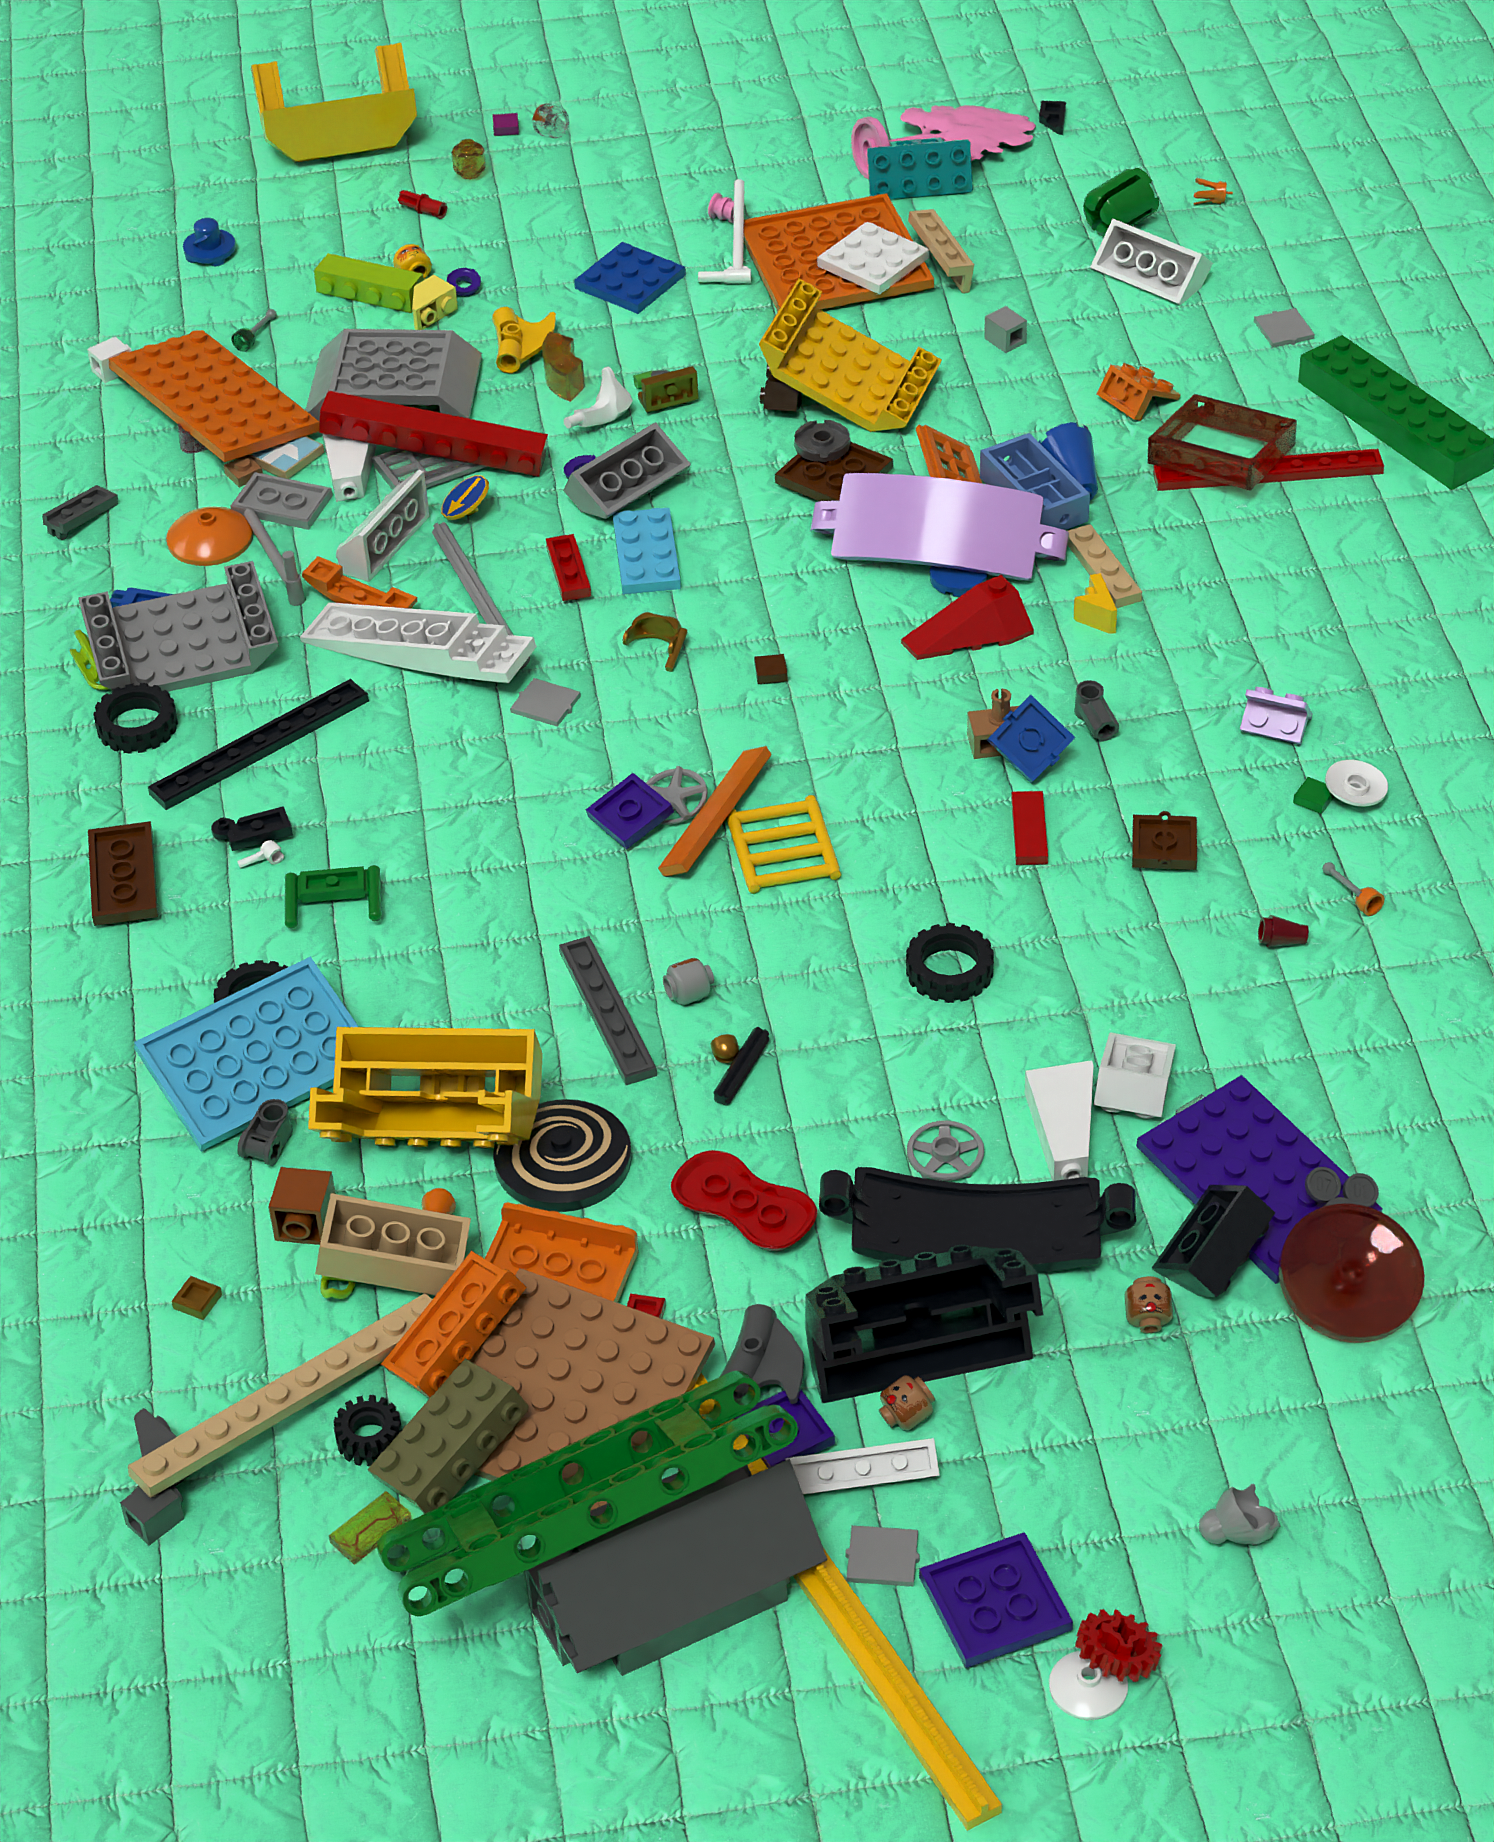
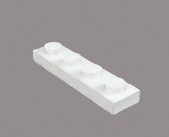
[785,1438,940,1495]

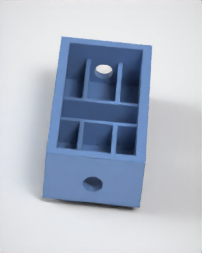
[980,433,1090,530]

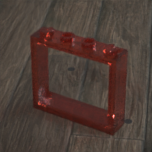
[1147,394,1297,491]

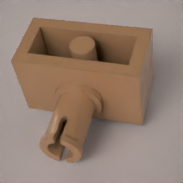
[967,688,1019,759]

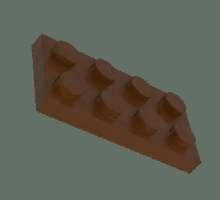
[88,821,158,926]

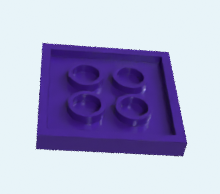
[919,1532,1073,1668]

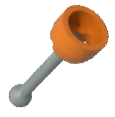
[1322,862,1385,916]

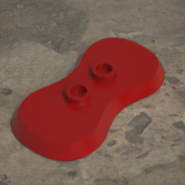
[671,1150,817,1251]

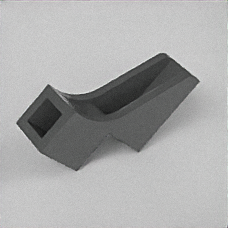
[120,1408,193,1546]

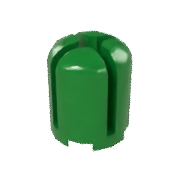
[1083,168,1159,237]

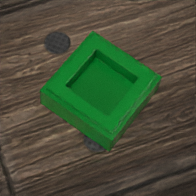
[1293,777,1335,814]

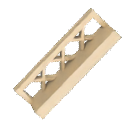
[908,209,974,293]

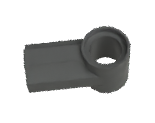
[1074,680,1119,742]

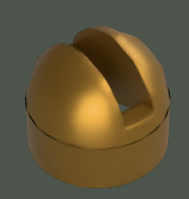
[710,1034,739,1063]

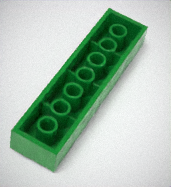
[1298,335,1494,490]

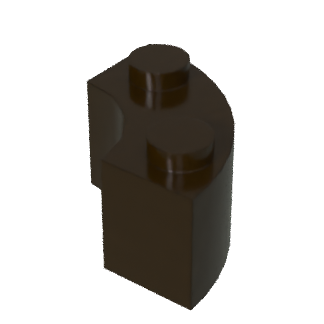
[760,364,802,412]

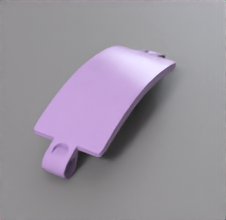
[810,473,1069,581]

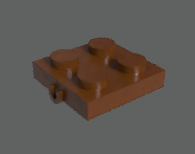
[1132,811,1197,870]

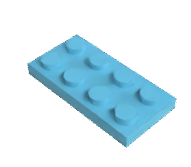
[613,508,681,594]

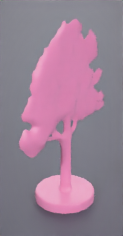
[851,105,1036,179]

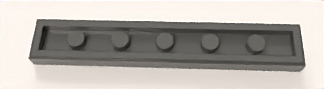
[559,936,657,1086]

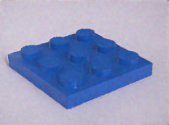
[574,242,686,314]

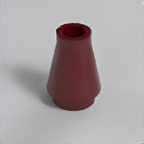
[1258,915,1309,947]

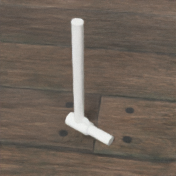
[698,179,751,284]

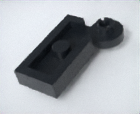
[211,806,293,851]

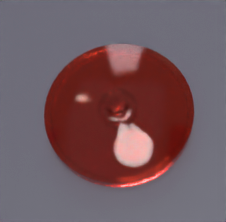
[1278,1203,1425,1343]

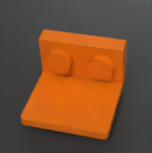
[1097,363,1181,421]

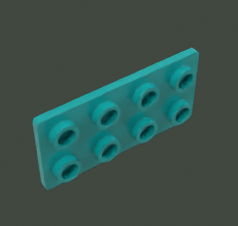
[867,137,973,199]

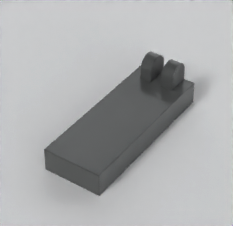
[42,485,118,540]

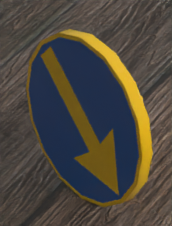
[441,475,489,520]

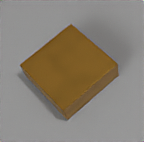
[171,1276,222,1320]

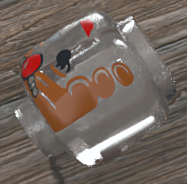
[532,103,569,139]

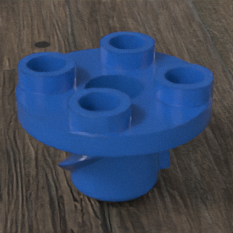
[183,218,236,266]

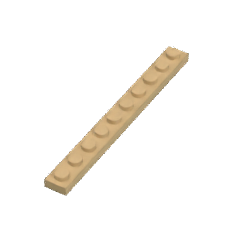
[128,1293,432,1498]

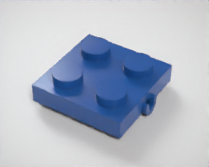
[987,694,1076,783]

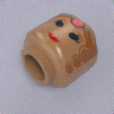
[1125,1276,1173,1333]
[878,1375,935,1431]

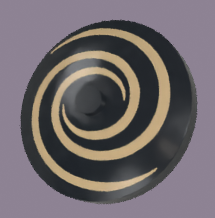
[493,1099,632,1212]

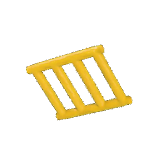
[727,795,841,894]

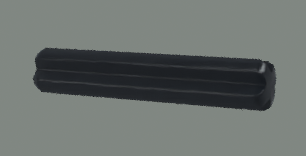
[713,1027,769,1105]

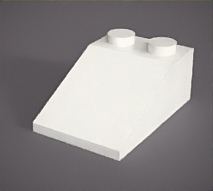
[1093,1033,1176,1119]

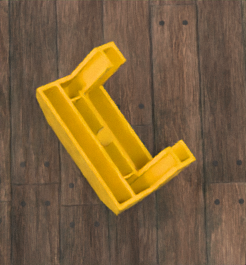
[251,43,417,163]
[308,1027,543,1148]

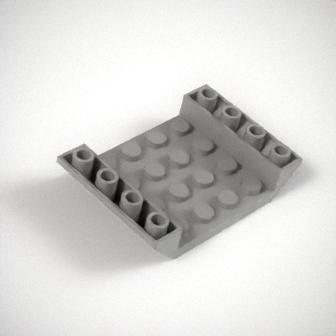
[306,329,482,421]
[78,561,279,692]

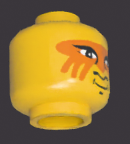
[393,244,432,279]

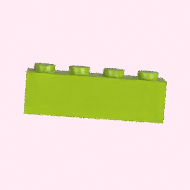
[314,253,424,313]

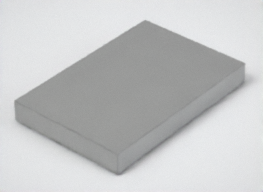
[231,472,333,530]

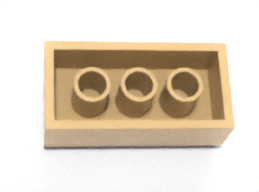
[315,1193,471,1295]

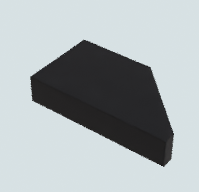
[1039,100,1066,135]

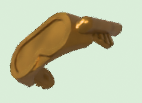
[622,612,688,672]

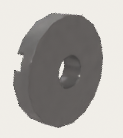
[794,420,850,462]

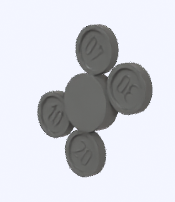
[1302,1167,1379,1273]

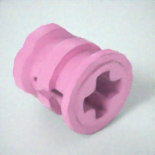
[708,193,734,223]

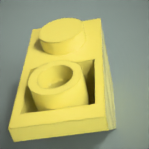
[412,275,458,330]

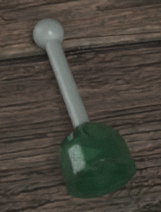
[232,309,277,352]

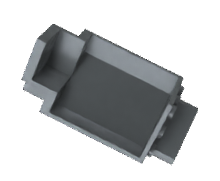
[525,1459,827,1676]

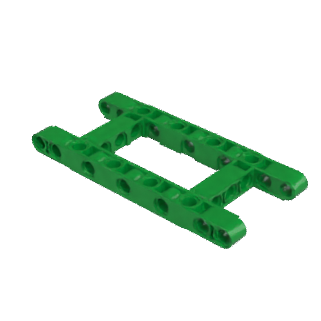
[377,1370,798,1617]

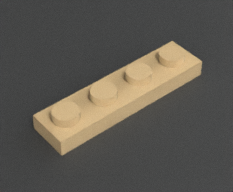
[1067,524,1142,609]

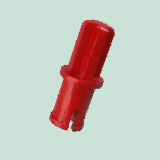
[398,190,447,219]

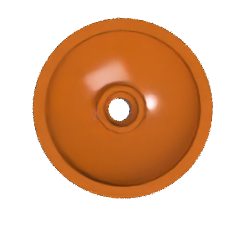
[166,506,253,566]

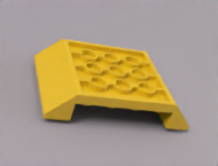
[759,278,942,432]

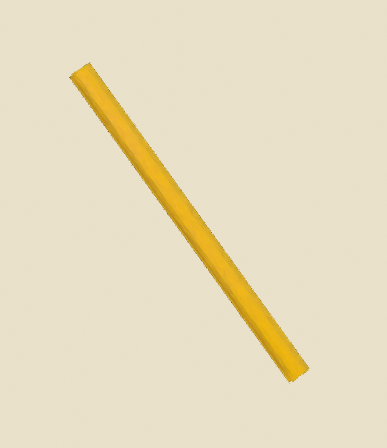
[693,1373,1002,1831]

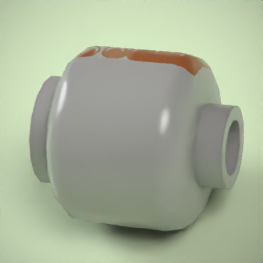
[663,958,714,1005]

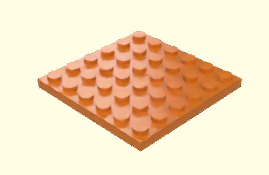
[744,193,934,311]

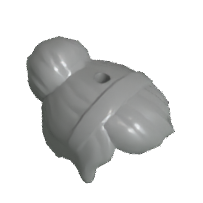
[1199,1484,1281,1545]

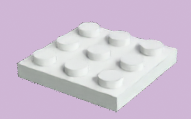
[817,222,929,295]

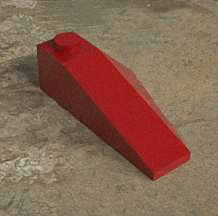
[901,575,1034,660]

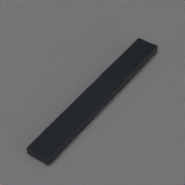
[148,679,369,810]

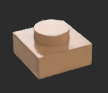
[223,455,263,488]

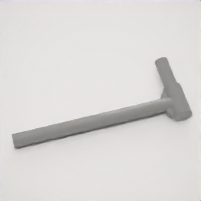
[244,509,305,606]

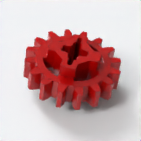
[1075,1609,1162,1682]

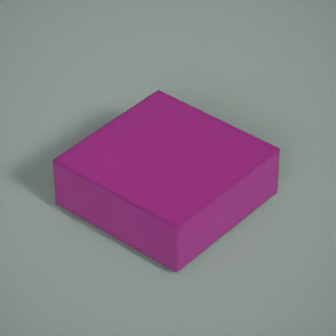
[493,113,519,136]

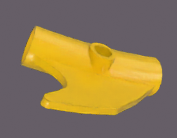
[492,307,556,373]

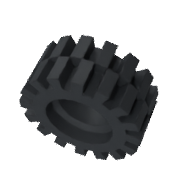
[334,1395,402,1466]

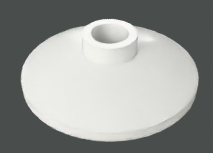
[1325,760,1388,806]
[1049,1651,1128,1720]

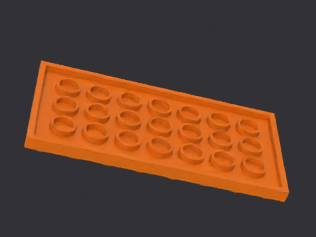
[109,330,320,462]

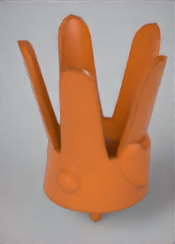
[1193,178,1233,205]

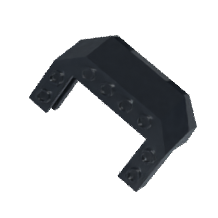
[805,1245,1043,1404]

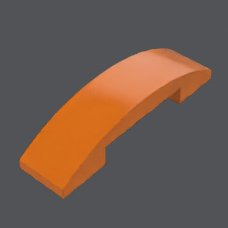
[302,556,418,609]

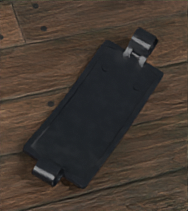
[819,1167,1136,1273]

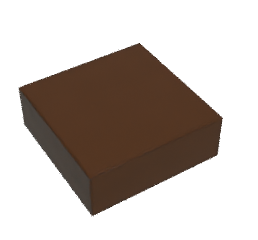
[754,654,788,684]

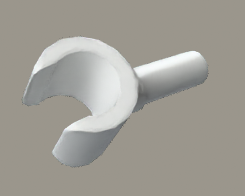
[237,840,284,868]

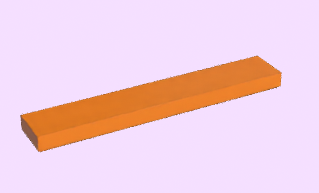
[658,746,771,877]

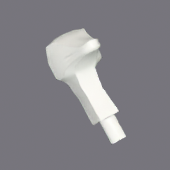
[564,366,633,428]

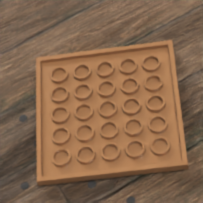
[469,1268,715,1511]

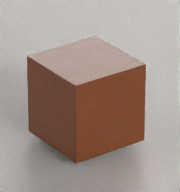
[269,1167,336,1245]

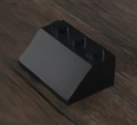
[1152,1185,1275,1297]

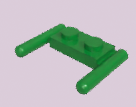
[285,865,382,929]

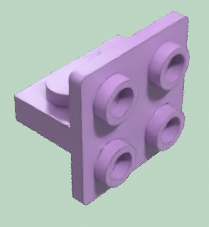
[1240,687,1312,745]

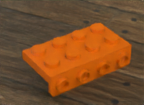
[485,1202,639,1303]
[381,1251,527,1398]

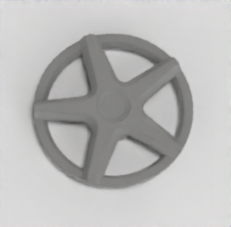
[646,766,707,825]
[907,1121,984,1181]

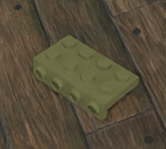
[367,1358,528,1514]

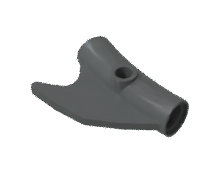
[720,1304,804,1404]

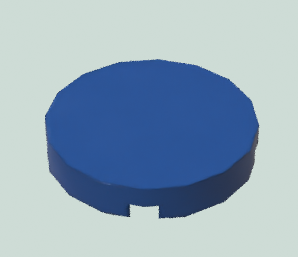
[930,566,988,597]

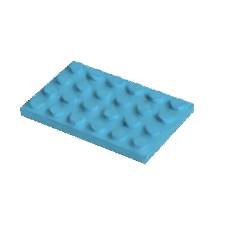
[134,956,358,1151]

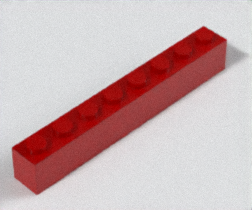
[319,390,548,477]

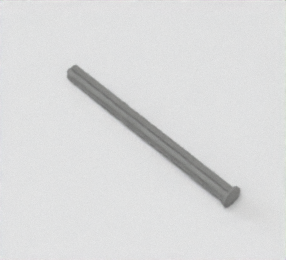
[432,522,530,670]

